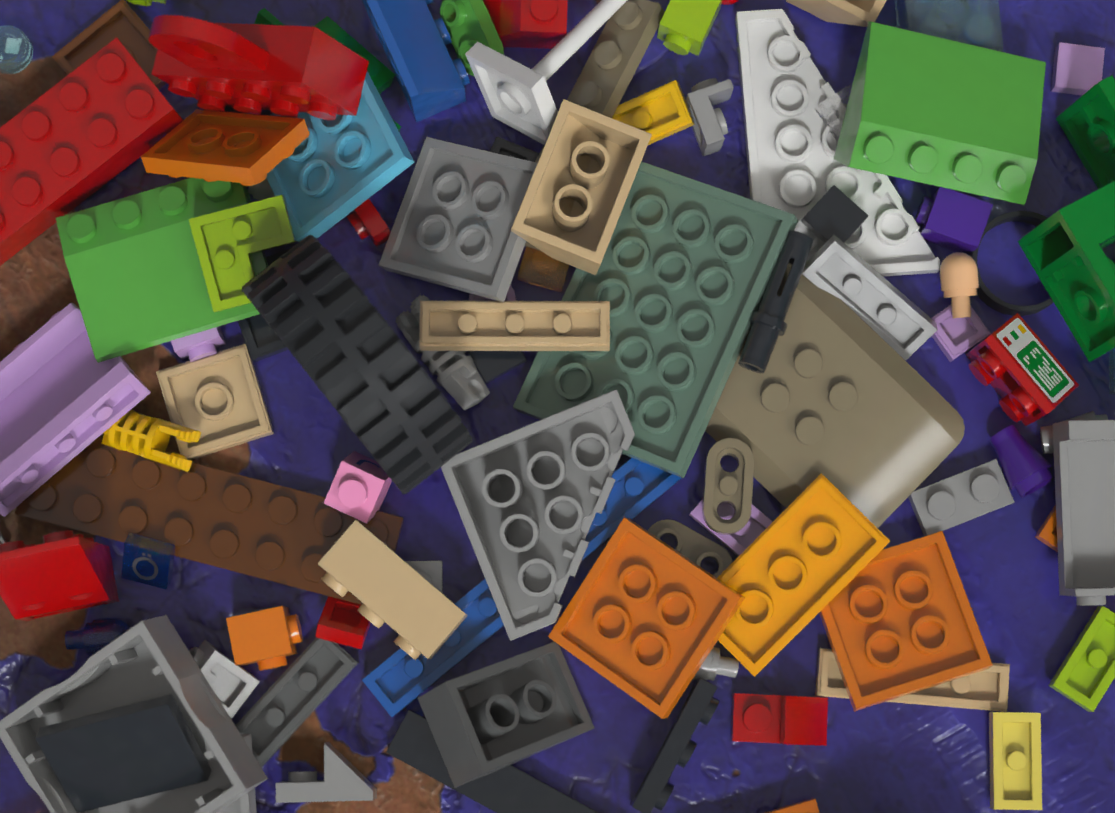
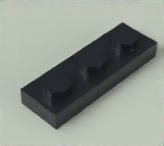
[630,678,720,813]

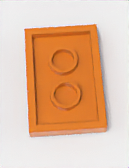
[141,109,310,186]

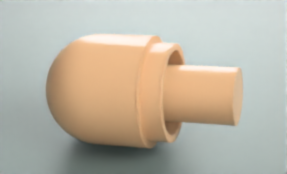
[940,252,979,318]

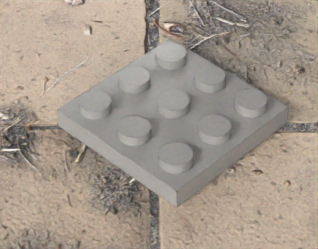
[379,137,538,302]

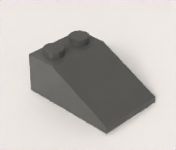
[418,642,595,788]

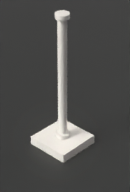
[465,0,627,145]

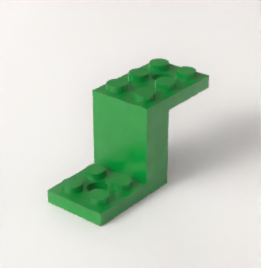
[1017,76,1115,362]

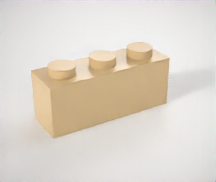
[318,520,468,660]

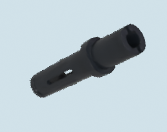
[738,230,813,373]

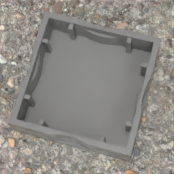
[0,615,268,813]

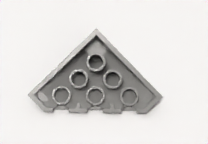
[441,389,635,641]

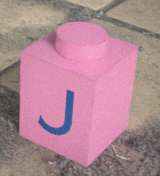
[324,451,392,523]

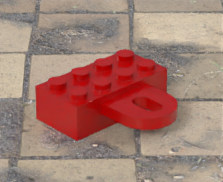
[148,15,369,120]

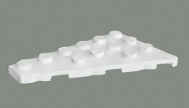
[735,9,941,277]

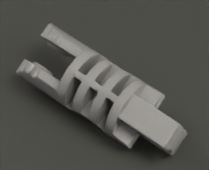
[395,295,490,410]

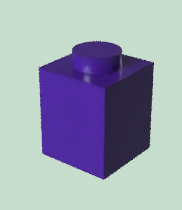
[915,187,993,255]

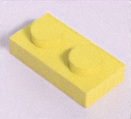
[989,712,1042,810]

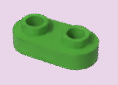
[440,0,504,76]

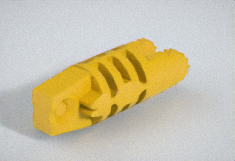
[101,409,201,472]

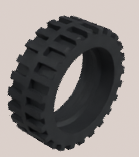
[242,235,472,494]

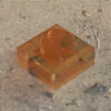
[517,246,570,292]

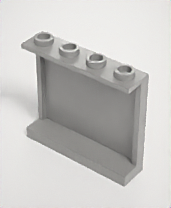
[1053,420,1115,605]

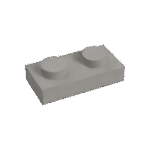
[908,459,1015,536]

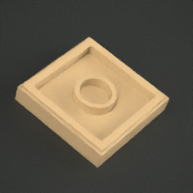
[156,344,274,460]

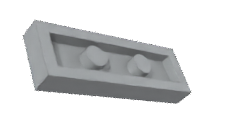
[802,235,938,361]

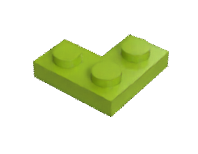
[188,195,296,312]
[1048,605,1115,712]

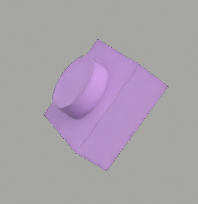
[171,326,226,362]

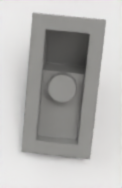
[276,742,377,803]

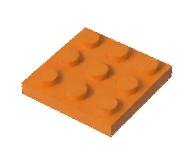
[548,517,745,719]
[819,531,993,712]

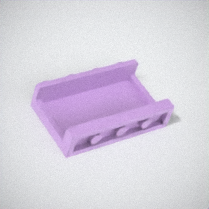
[0,303,151,517]

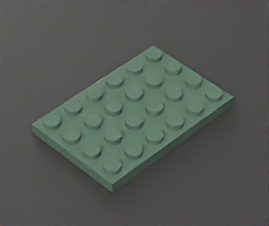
[513,161,798,478]

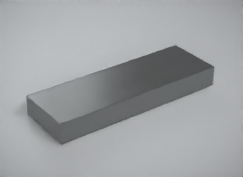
[235,638,359,768]

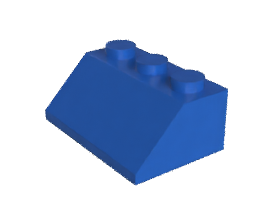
[362,0,470,123]

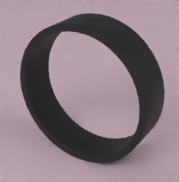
[969,211,1053,316]

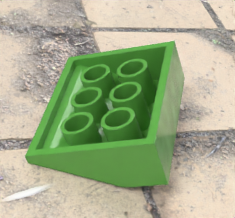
[834,21,1046,205]
[56,178,268,363]

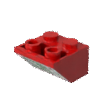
[966,313,1079,426]

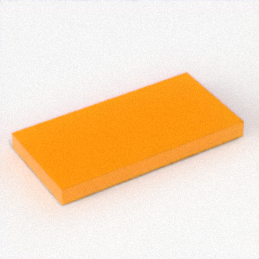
[717,473,890,677]

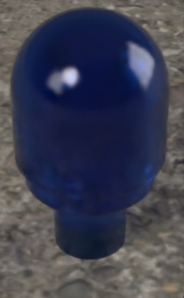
[65,618,131,656]

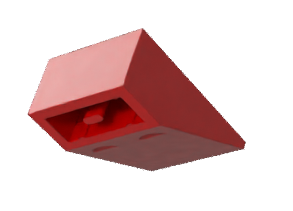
[0,530,119,621]

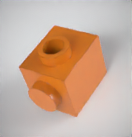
[226,606,303,671]

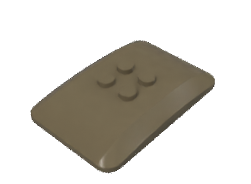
[705,264,965,528]

